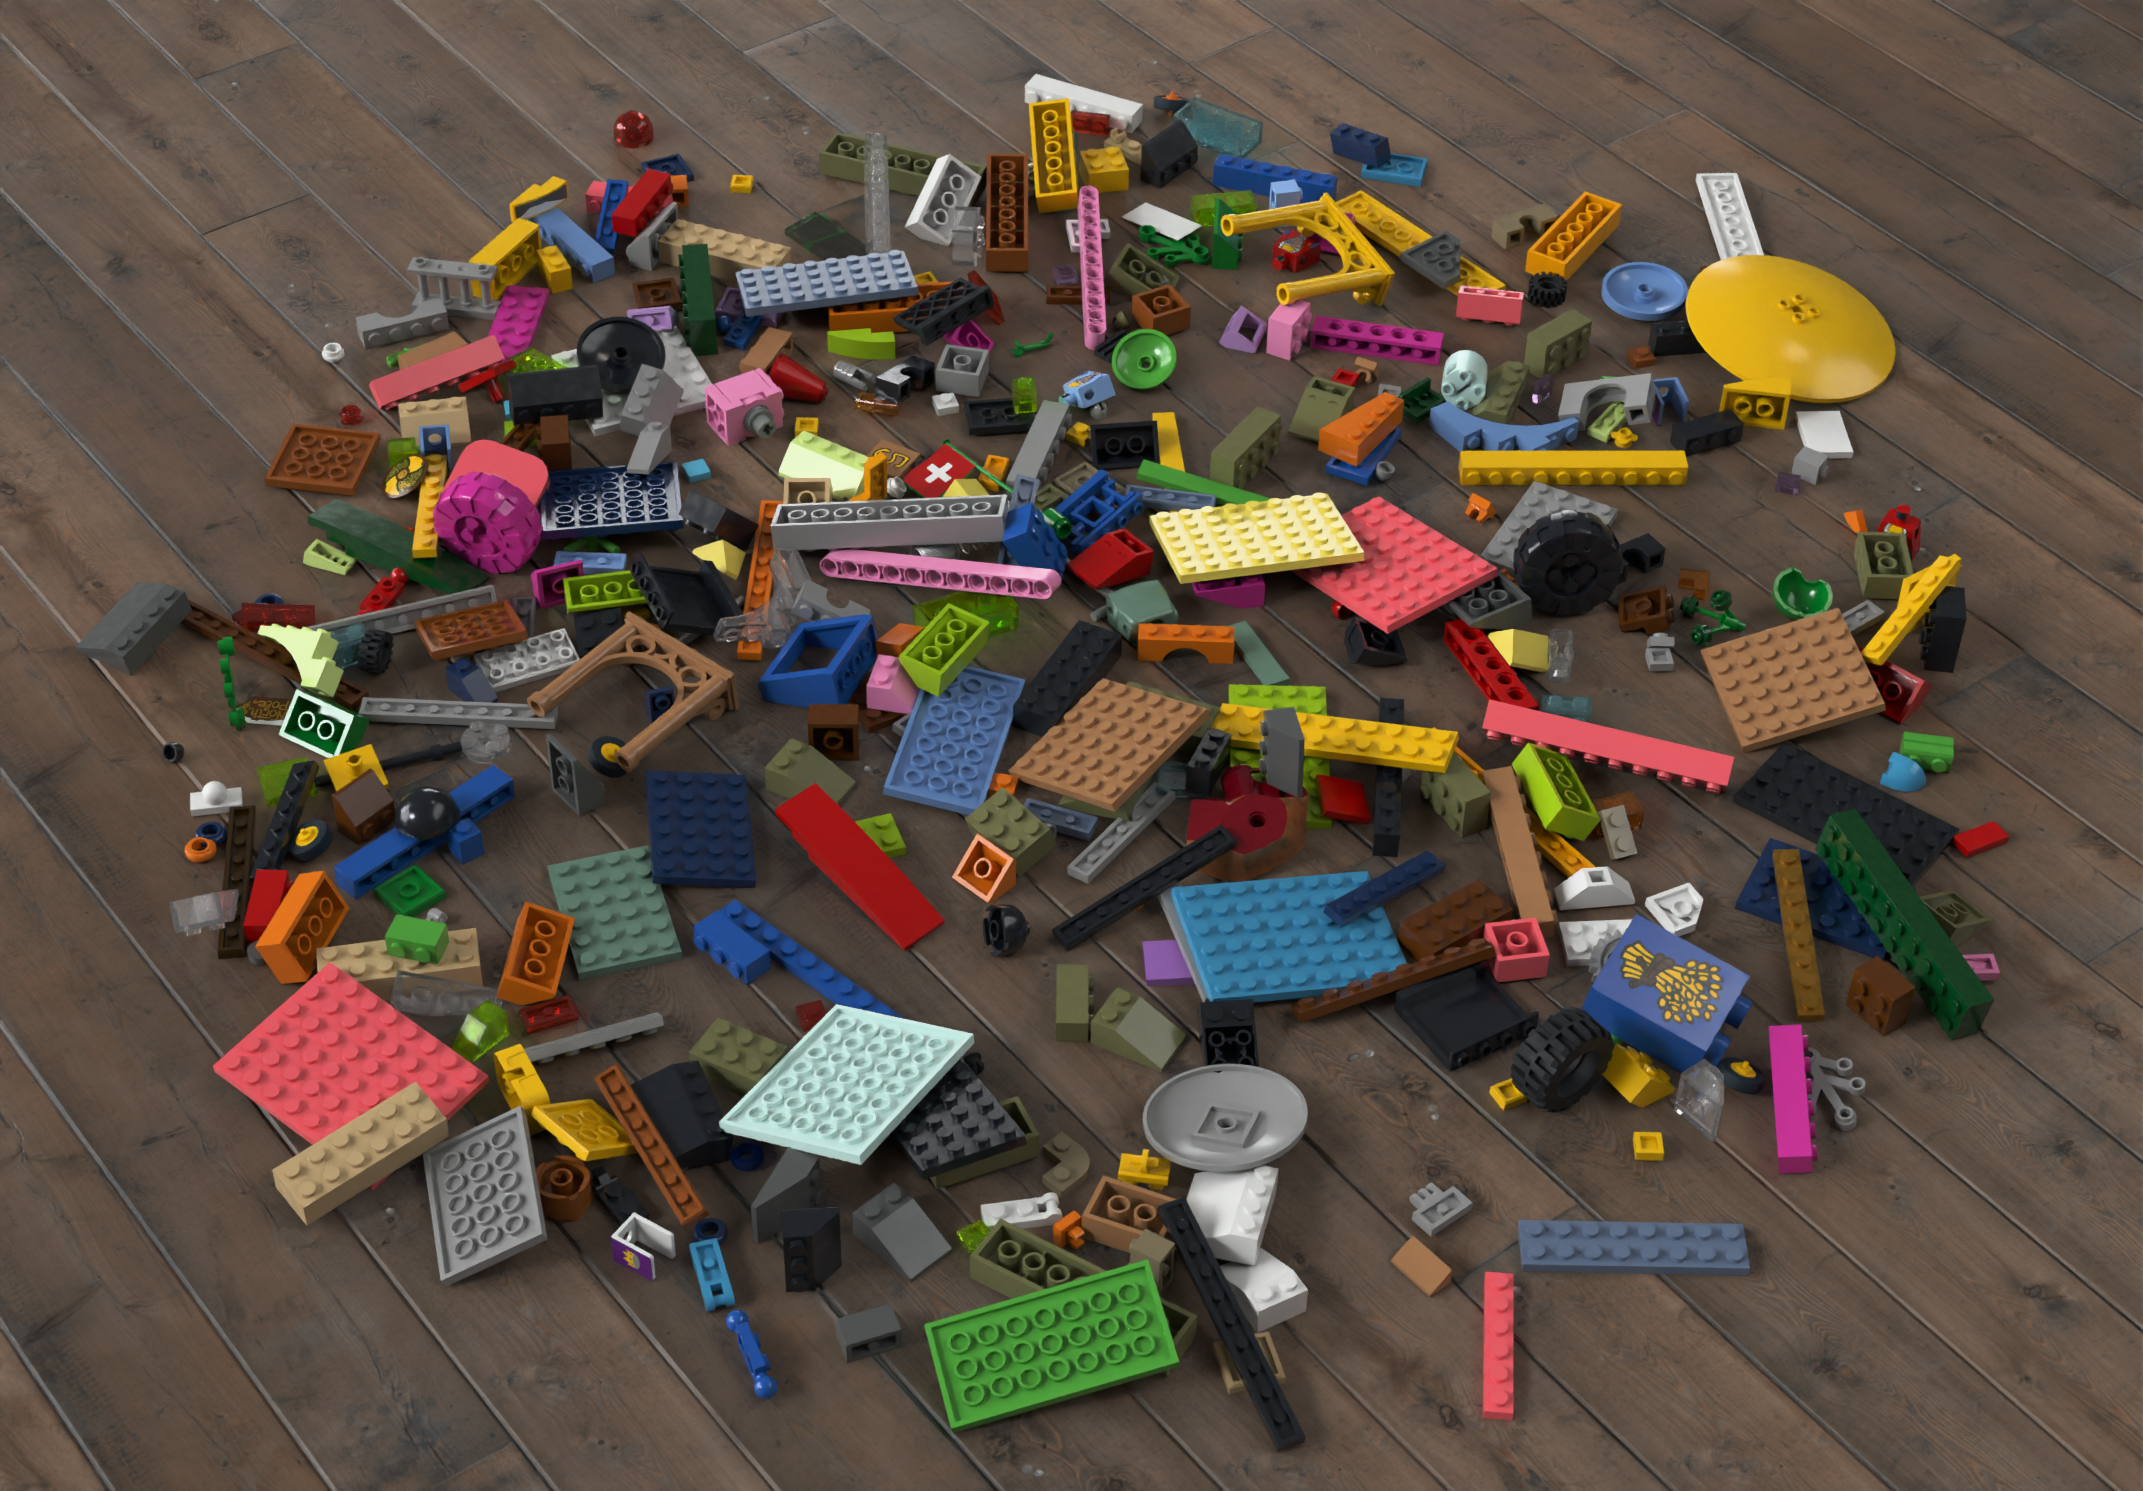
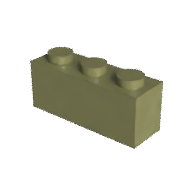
[1056,964,1094,1041]

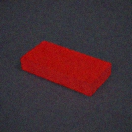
[1952,821,2009,858]

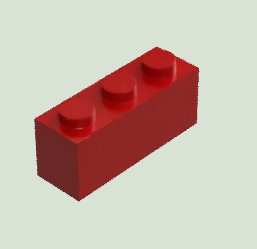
[243,870,294,944]

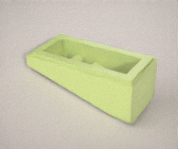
[303,539,357,575]

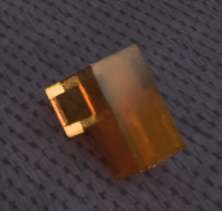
[1678,568,1710,601]

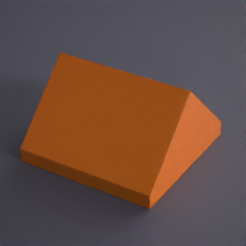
[952,834,1016,904]

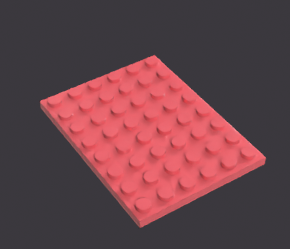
[1290,496,1498,634]
[213,962,489,1190]

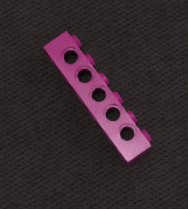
[1310,316,1444,366]

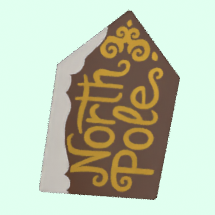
[238,697,292,726]

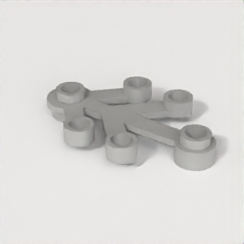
[1804,1047,1866,1132]

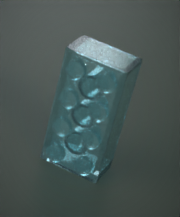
[1173,97,1263,159]

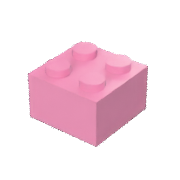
[1266,300,1312,361]

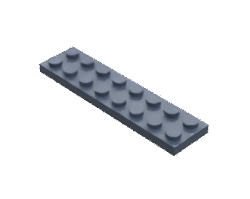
[1517,1220,1750,1276]

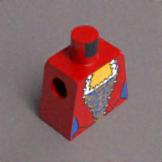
[1272,228,1321,273]
[1877,505,1921,562]

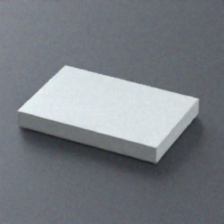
[1795,411,1853,459]

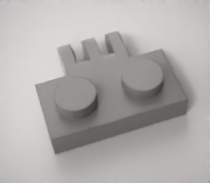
[1409,1183,1473,1237]

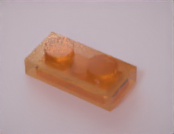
[854,392,903,416]

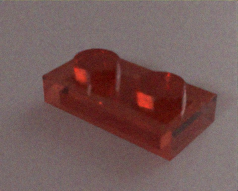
[1071,110,1110,136]
[519,994,579,1035]

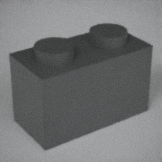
[835,1303,902,1363]

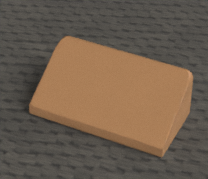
[1391,1236,1452,1297]

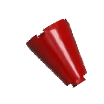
[769,353,829,403]

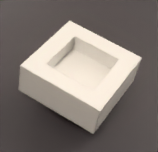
[932,393,959,416]

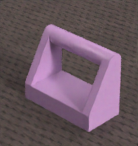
[1219,305,1268,353]
[627,306,680,331]

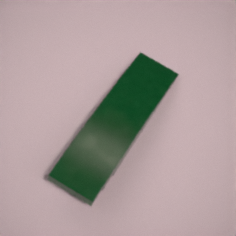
[308,499,489,594]

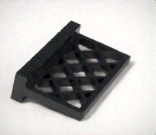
[893,277,995,346]

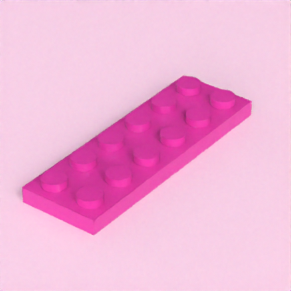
[485,285,550,373]

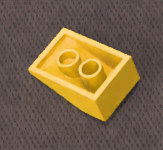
[1719,376,1791,430]

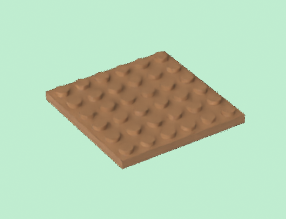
[1700,608,1886,753]
[1008,678,1210,812]

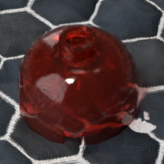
[613,110,654,149]

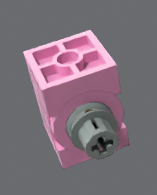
[705,368,784,446]

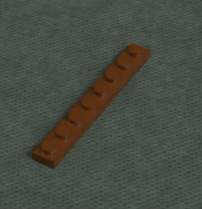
[1291,939,1496,1023]

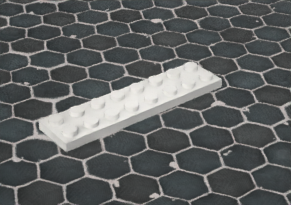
[1696,173,1764,260]

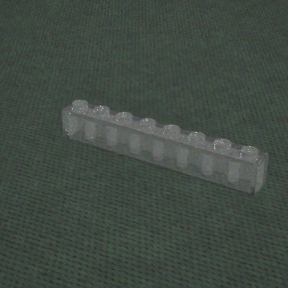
[863,133,891,256]

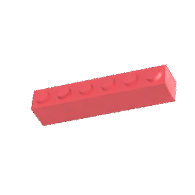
[369,335,505,411]

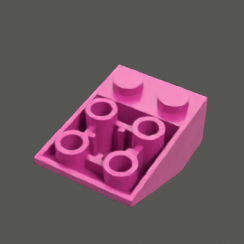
[1192,574,1265,609]

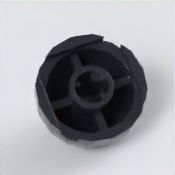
[983,904,1030,956]

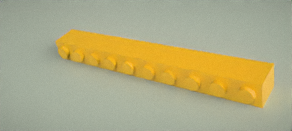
[1458,451,1688,485]

